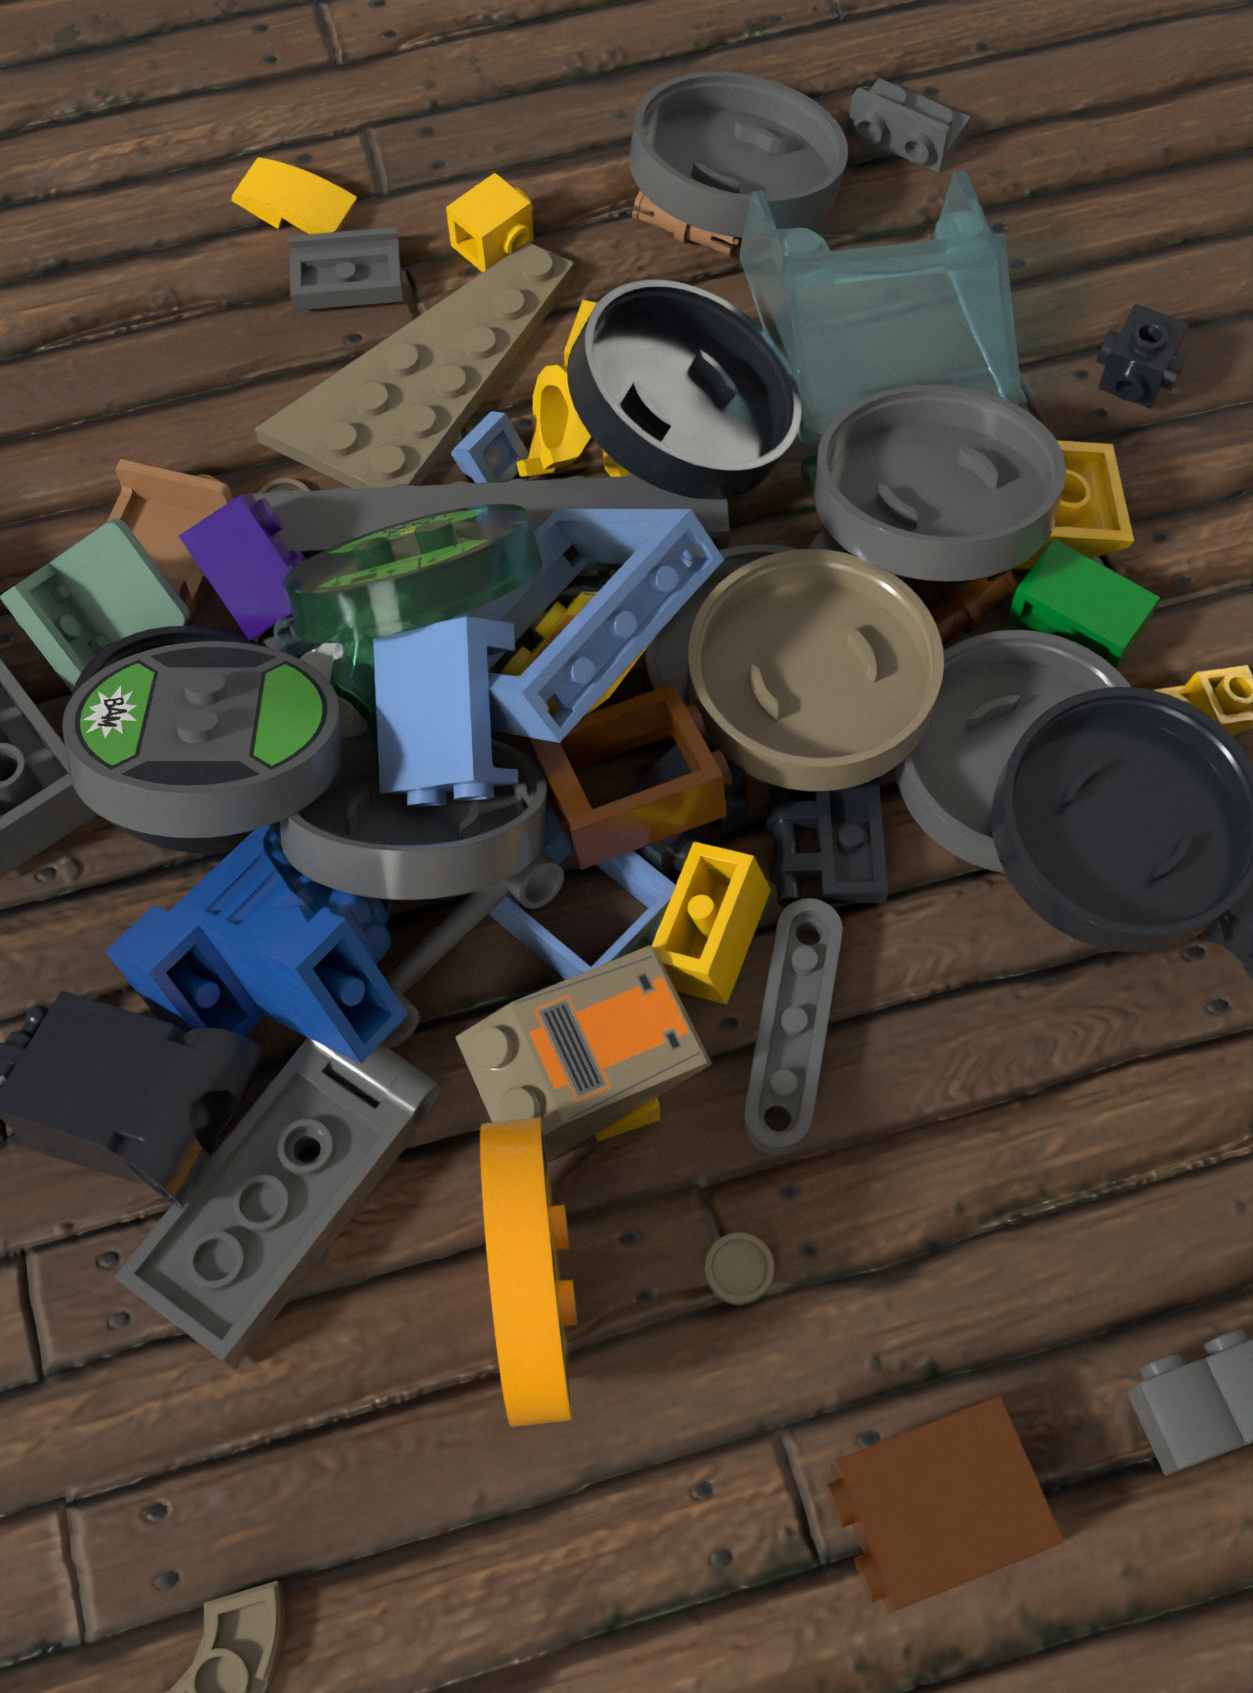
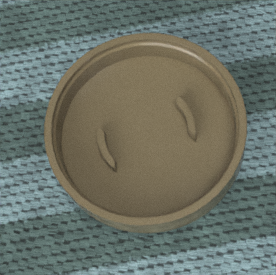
[687,549,944,791]

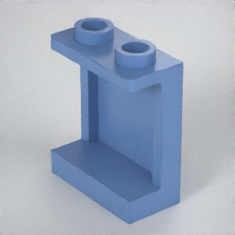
[373,616,518,807]

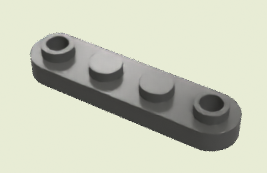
[743,898,843,1155]

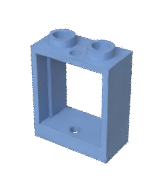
[488,808,676,980]

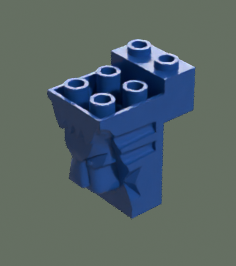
[105,824,408,1064]

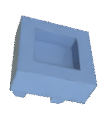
[451,411,529,483]

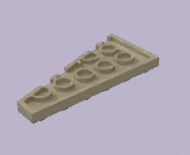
[255,242,575,489]

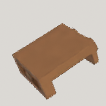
[106,459,233,626]

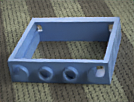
[452,509,724,743]

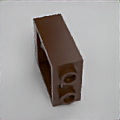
[528,684,732,870]

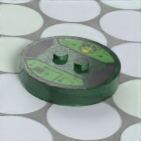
[282,504,543,643]

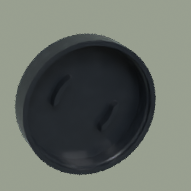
[567,280,802,499]
[991,687,1253,952]

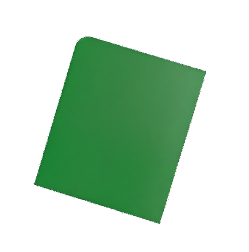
[1007,539,1160,670]

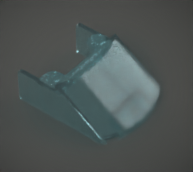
[740,171,1022,447]

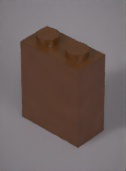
[825,1396,1065,1615]

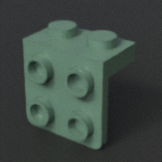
[0,518,190,692]

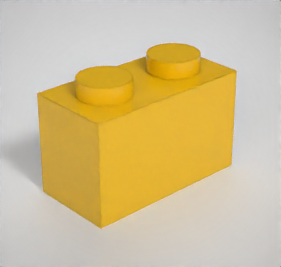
[652,842,771,1005]

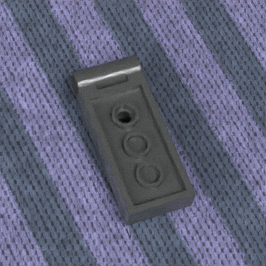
[114,1037,442,1370]

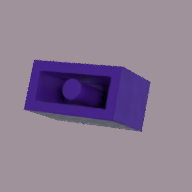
[179,492,319,641]

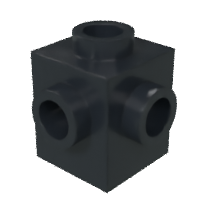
[1096,303,1189,409]

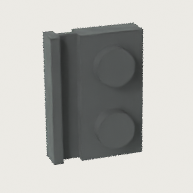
[289,227,403,311]

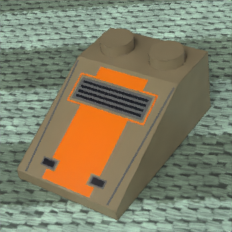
[455,945,712,1162]

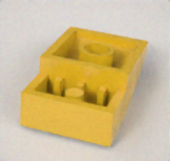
[1010,440,1134,570]

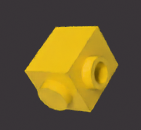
[446,173,534,272]

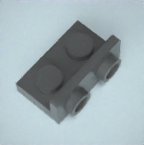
[847,78,971,173]

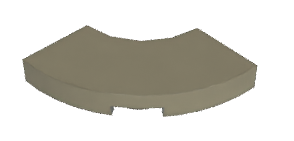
[165,1581,285,1693]

